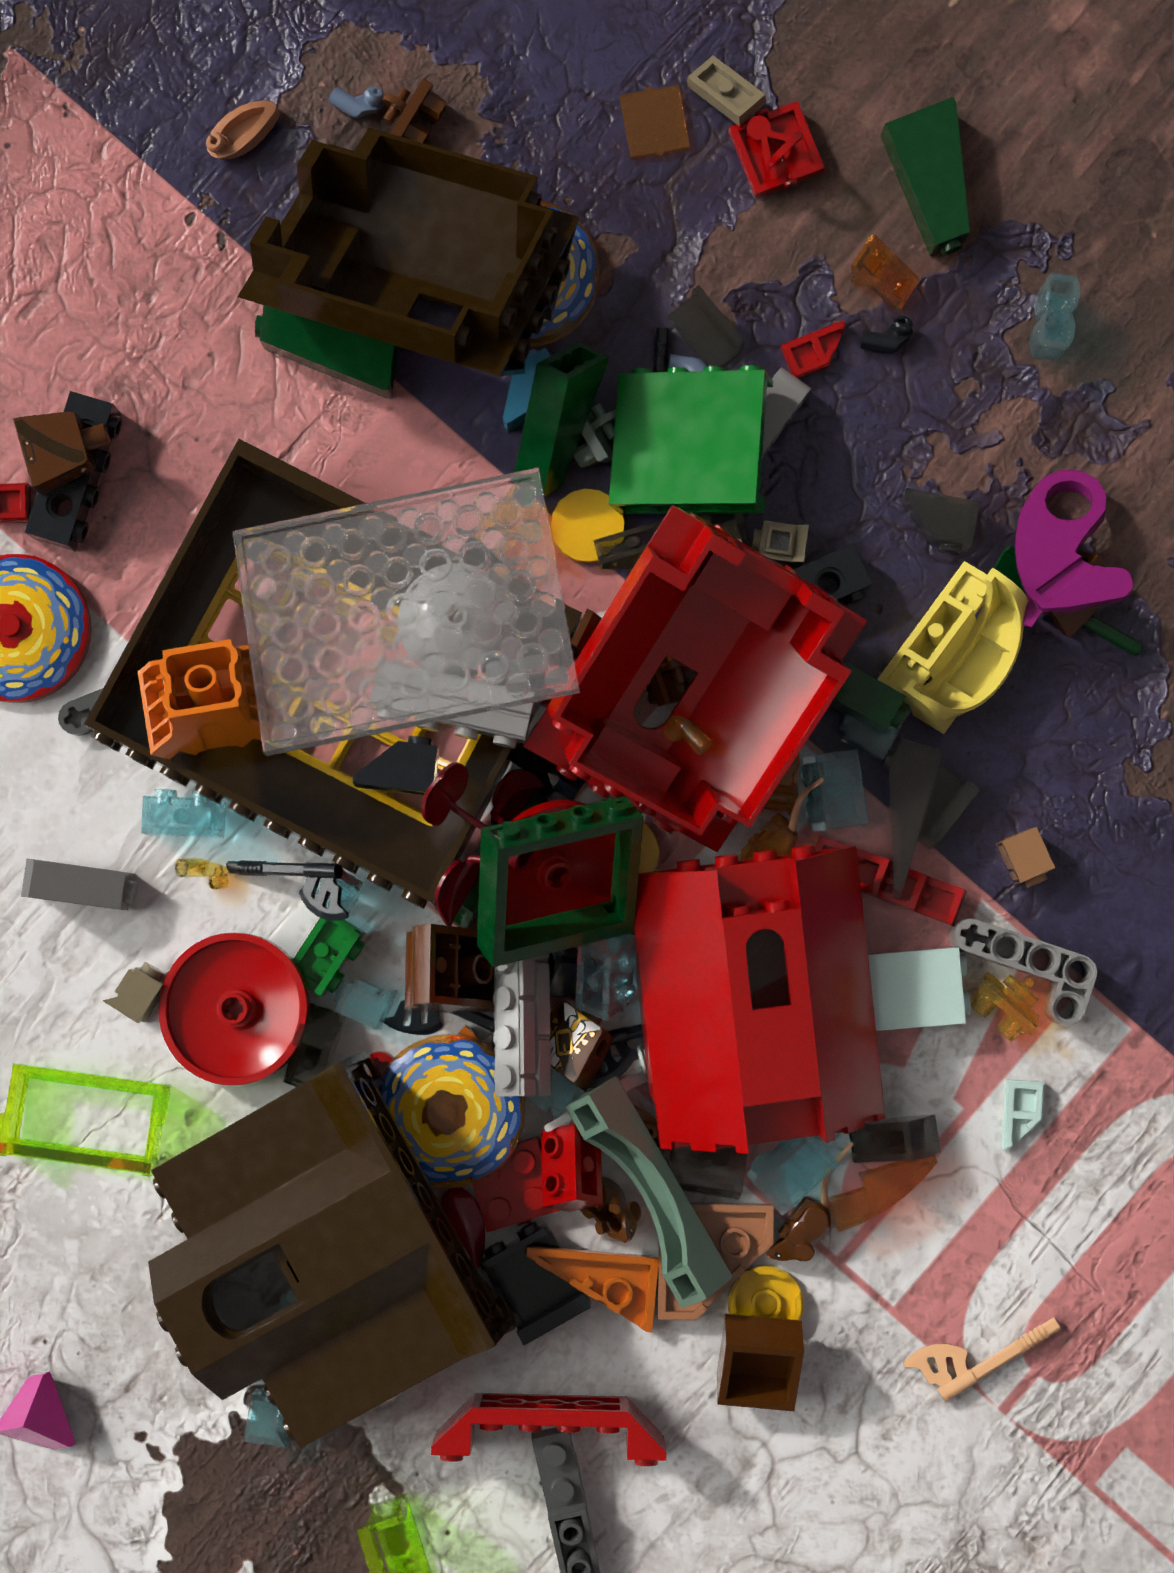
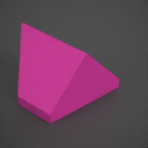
[0,1371,76,1450]

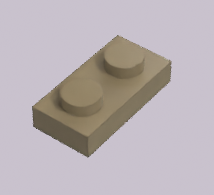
[687,55,766,126]

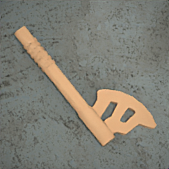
[903,1317,1061,1402]

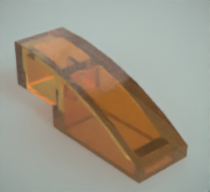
[828,1152,938,1232]

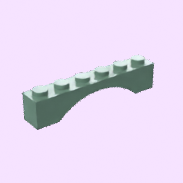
[565,1076,733,1309]

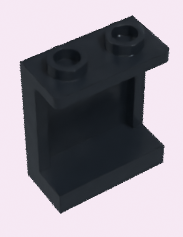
[479,1221,591,1346]

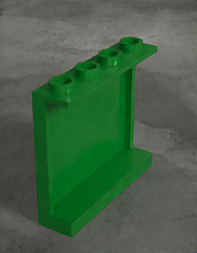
[609,365,773,514]

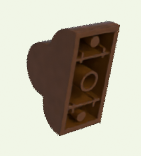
[405,924,494,1013]

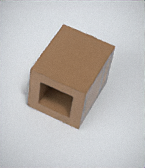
[996,826,1055,888]

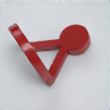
[746,115,804,171]

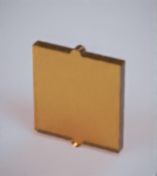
[619,85,690,159]

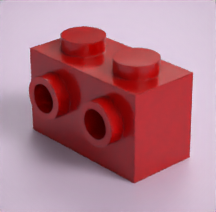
[541,1123,603,1212]

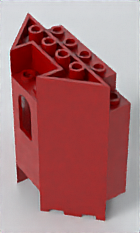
[523,505,867,853]
[631,845,886,1154]

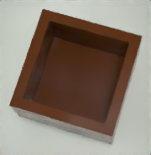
[717,1314,804,1411]

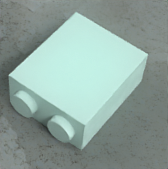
[868,947,971,1031]

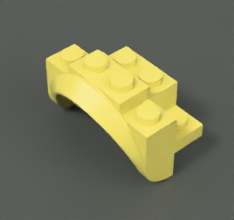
[877,561,1028,734]

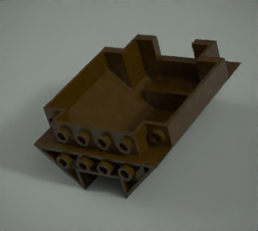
[237,127,579,377]

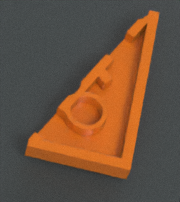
[525,1246,659,1332]

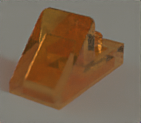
[851,234,920,309]

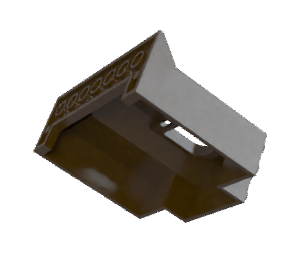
[148,1050,516,1448]

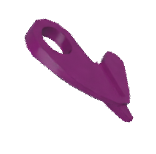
[1015,470,1133,628]

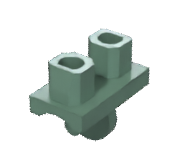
[574,403,616,468]

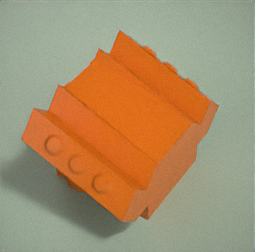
[138,639,282,760]

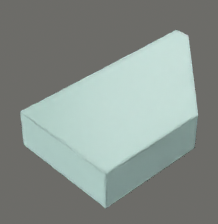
[1001,1079,1045,1151]

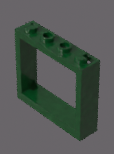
[477,796,644,967]

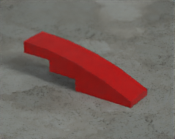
[815,835,967,926]

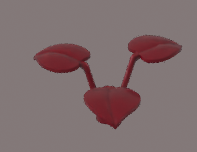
[421,762,544,926]

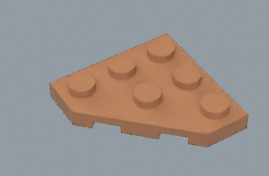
[658,1203,774,1320]

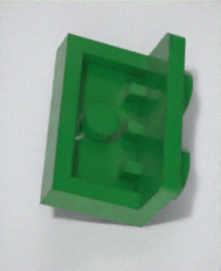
[293,918,366,997]

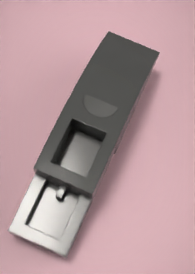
[531,1427,600,1573]

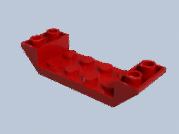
[431,1393,667,1466]

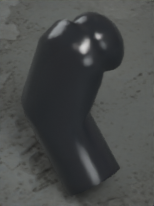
[860,316,913,353]

